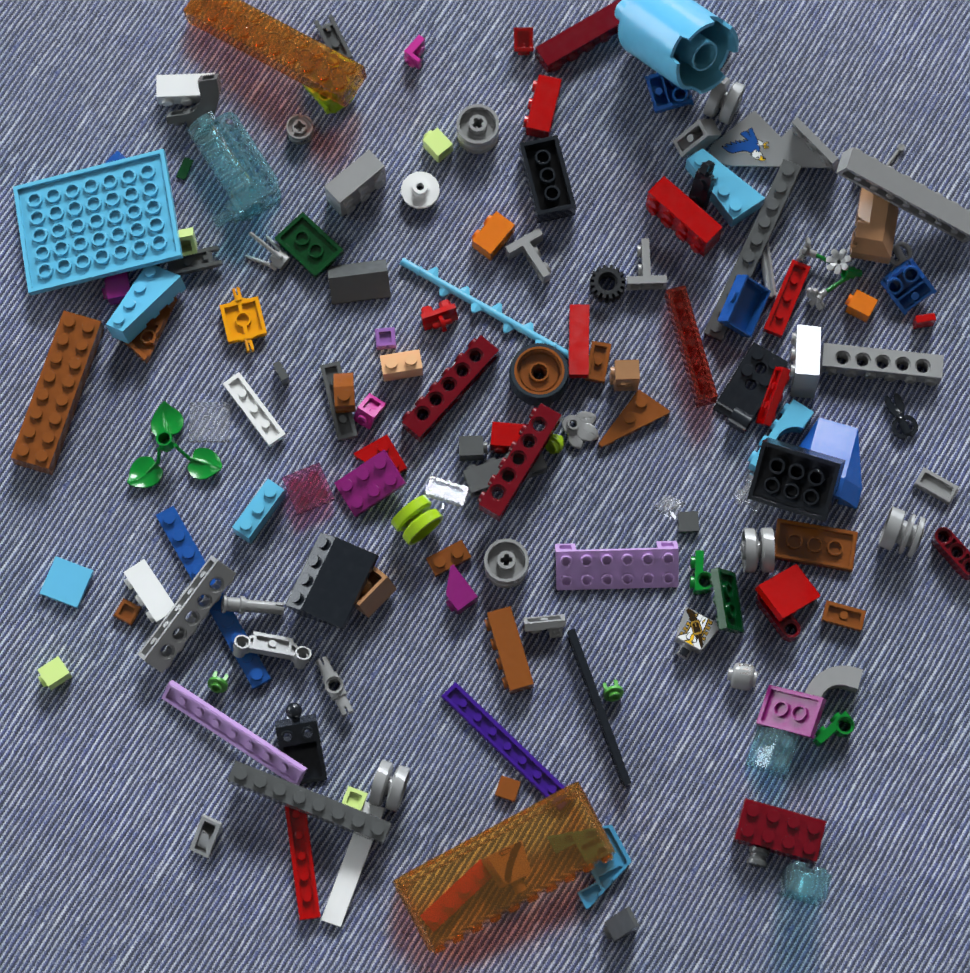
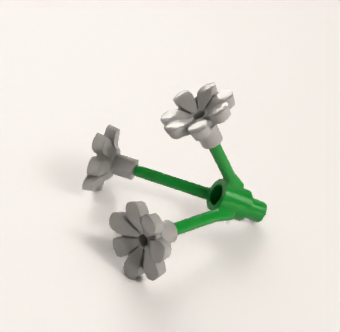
[796,237,862,311]

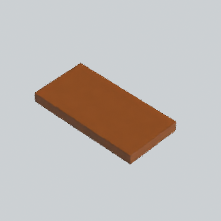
[774,518,858,572]

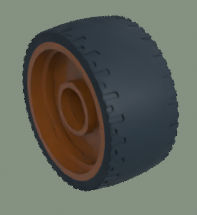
[509,343,569,406]

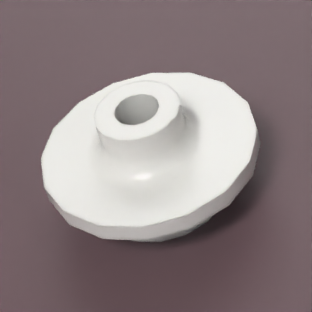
[401,172,440,209]

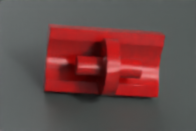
[420,299,459,332]

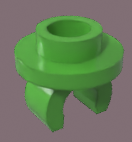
[207,671,228,693]
[603,680,624,702]

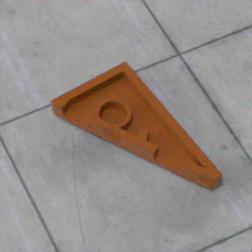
[122,296,177,364]
[598,389,670,448]

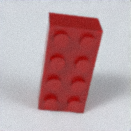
[646,176,723,257]

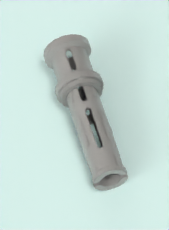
[221,594,284,615]

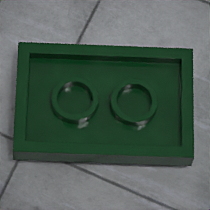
[274,212,344,279]
[710,568,744,634]

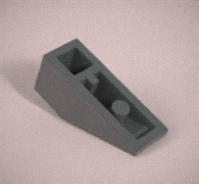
[603,906,639,943]

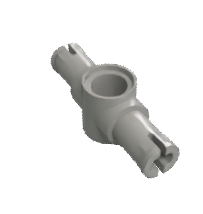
[315,656,354,717]

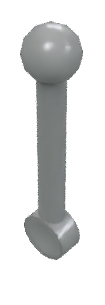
[886,143,905,166]

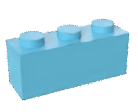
[232,479,286,544]

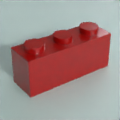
[523,74,562,138]

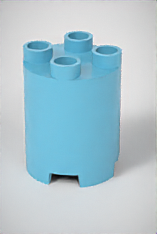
[615,0,739,94]

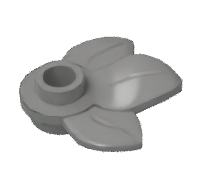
[562,411,599,449]

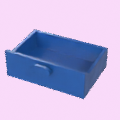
[717,275,771,337]

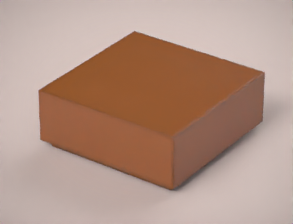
[113,598,142,626]
[495,775,521,802]

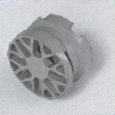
[286,114,314,145]

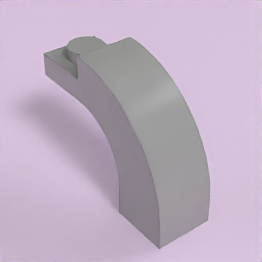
[804,665,863,697]

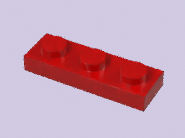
[755,366,790,426]

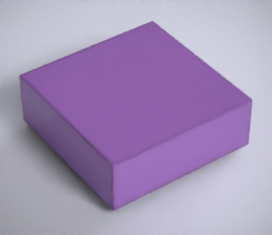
[375,327,396,350]

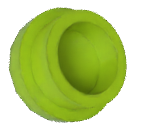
[545,434,564,454]

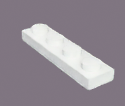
[223,372,286,447]

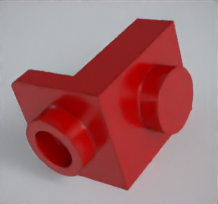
[514,27,534,55]

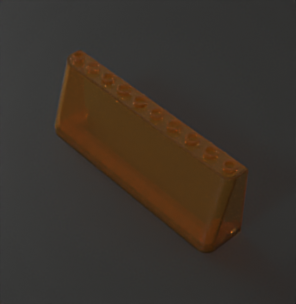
[392,782,616,954]

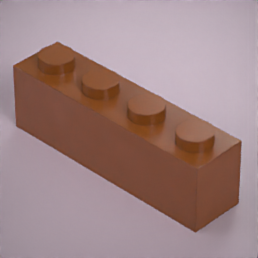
[484,606,534,694]

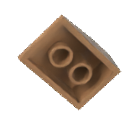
[355,566,397,618]

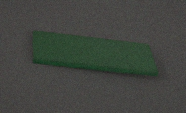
[176,157,194,180]

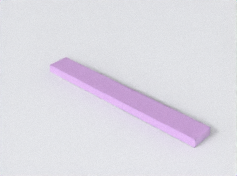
[161,680,307,785]

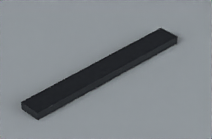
[567,628,631,789]

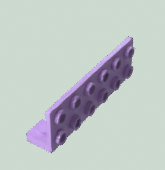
[555,541,679,590]

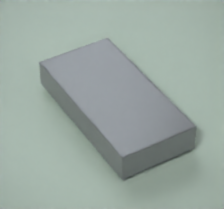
[913,467,959,505]

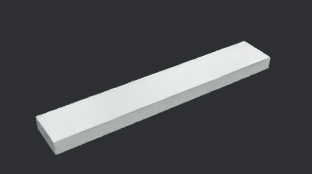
[321,801,385,928]

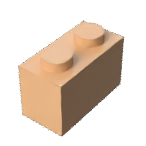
[380,349,423,382]

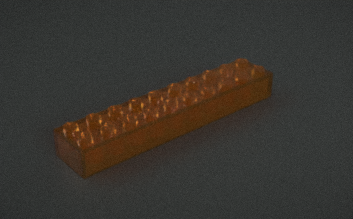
[183,0,367,107]

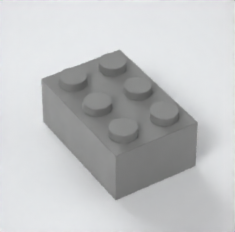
[324,150,386,217]

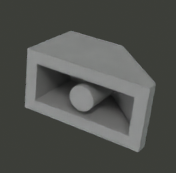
[673,119,721,157]

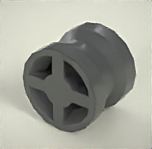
[746,846,770,868]

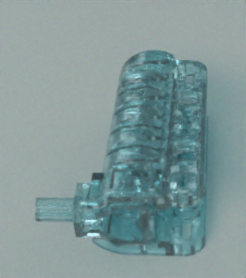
[188,111,282,228]

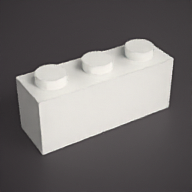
[156,73,215,106]
[123,559,174,626]

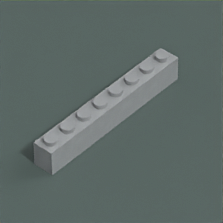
[836,147,970,243]

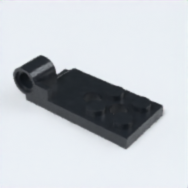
[713,342,788,434]

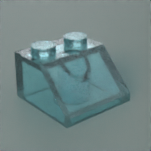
[745,726,800,779]

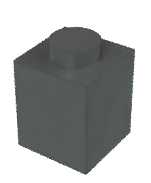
[459,435,488,461]

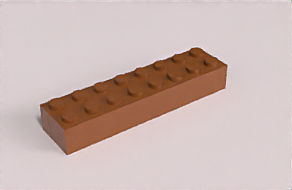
[10,310,105,475]

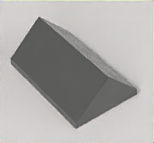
[327,259,391,305]

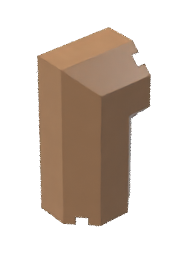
[850,187,899,264]

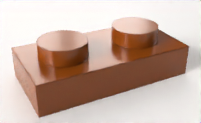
[585,341,612,384]
[426,540,471,577]
[821,600,866,632]

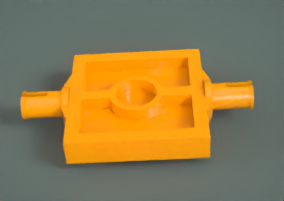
[219,287,267,353]

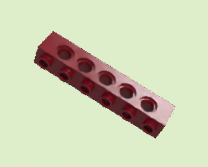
[402,335,499,443]
[477,403,562,521]

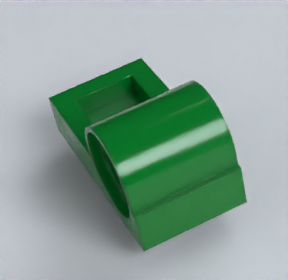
[690,550,713,595]
[813,711,854,747]

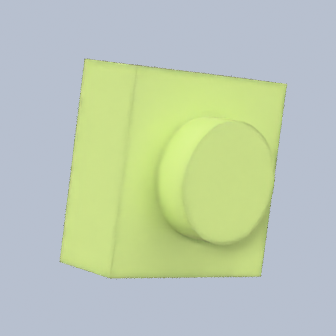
[342,786,368,811]

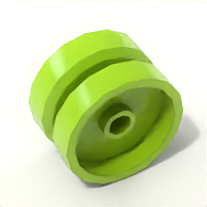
[391,495,443,546]

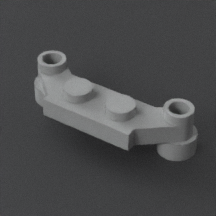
[233,631,312,669]

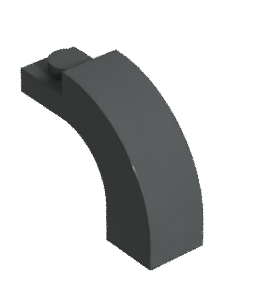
[166,73,222,129]

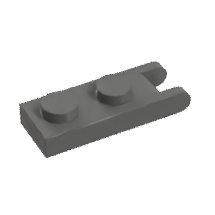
[314,14,353,65]
[167,246,223,276]

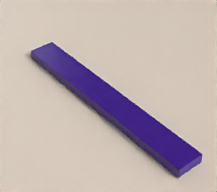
[441,682,575,812]

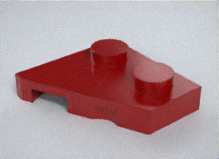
[353,434,407,474]

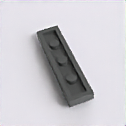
[320,361,358,442]

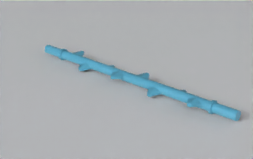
[400,258,569,360]

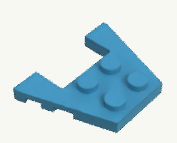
[547,825,632,910]

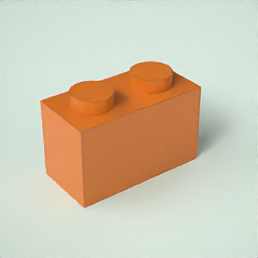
[471,211,515,261]

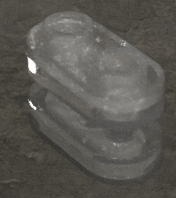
[733,472,763,517]

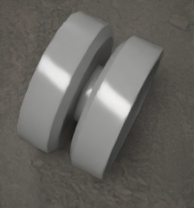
[703,77,746,125]
[457,104,499,154]
[741,527,775,573]
[484,538,529,589]
[369,760,411,812]

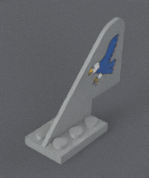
[710,110,839,172]

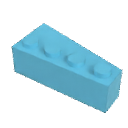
[106,265,186,344]

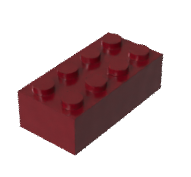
[732,798,827,865]

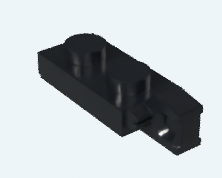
[689,160,716,212]

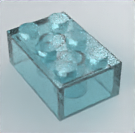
[777,861,832,906]

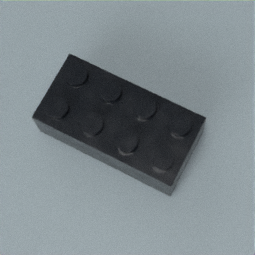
[519,135,576,224]

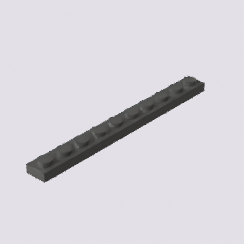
[704,159,802,342]

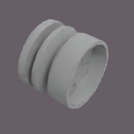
[878,506,926,558]

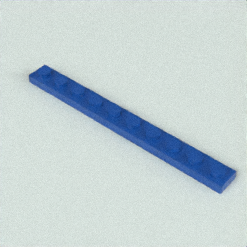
[156,505,271,690]

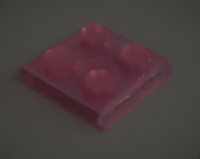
[282,463,335,516]

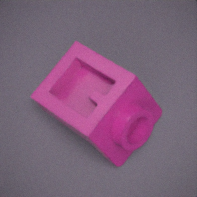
[404,35,425,70]
[353,393,386,429]

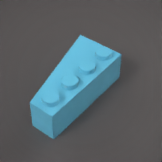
[685,148,765,228]

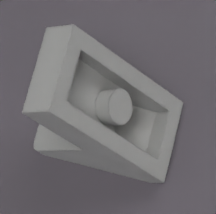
[190,814,223,858]

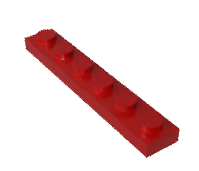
[285,806,321,921]

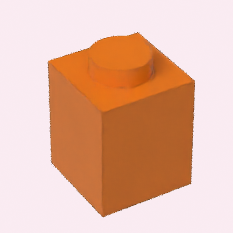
[845,289,878,323]

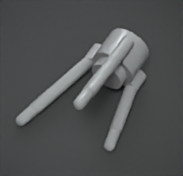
[245,232,290,271]

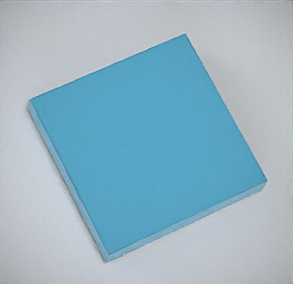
[40,556,94,609]

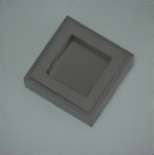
[273,361,290,386]
[677,511,699,533]

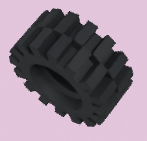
[589,265,626,303]

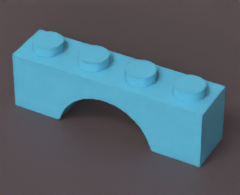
[748,399,814,472]

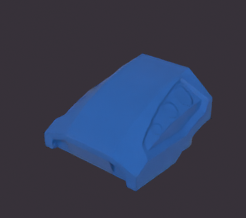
[645,73,694,113]
[880,258,937,315]

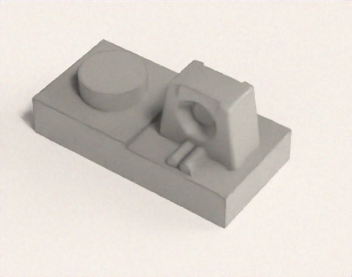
[523,614,566,638]

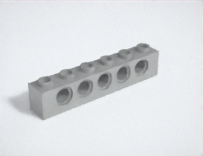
[820,343,944,386]
[137,555,236,673]

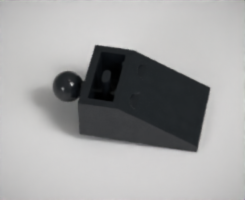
[275,703,327,785]

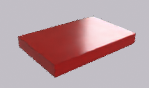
[755,563,821,622]

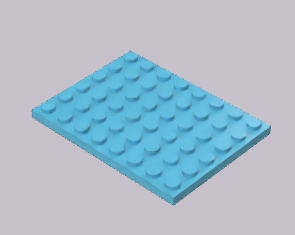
[13,149,183,296]

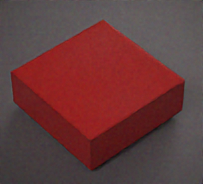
[912,313,936,329]

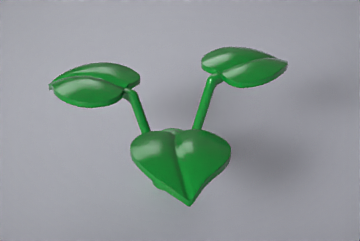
[127,401,222,488]

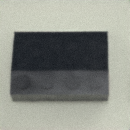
[747,437,846,522]
[285,532,379,629]

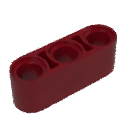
[932,527,970,580]
[756,594,801,642]

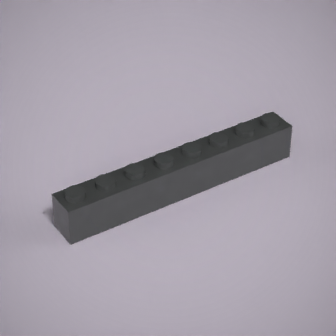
[227,760,392,845]

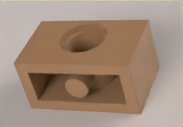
[609,360,640,391]

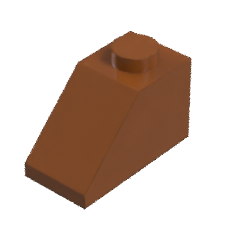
[333,372,356,413]

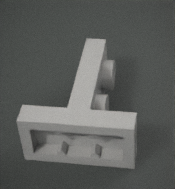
[505,228,551,284]
[626,238,667,290]

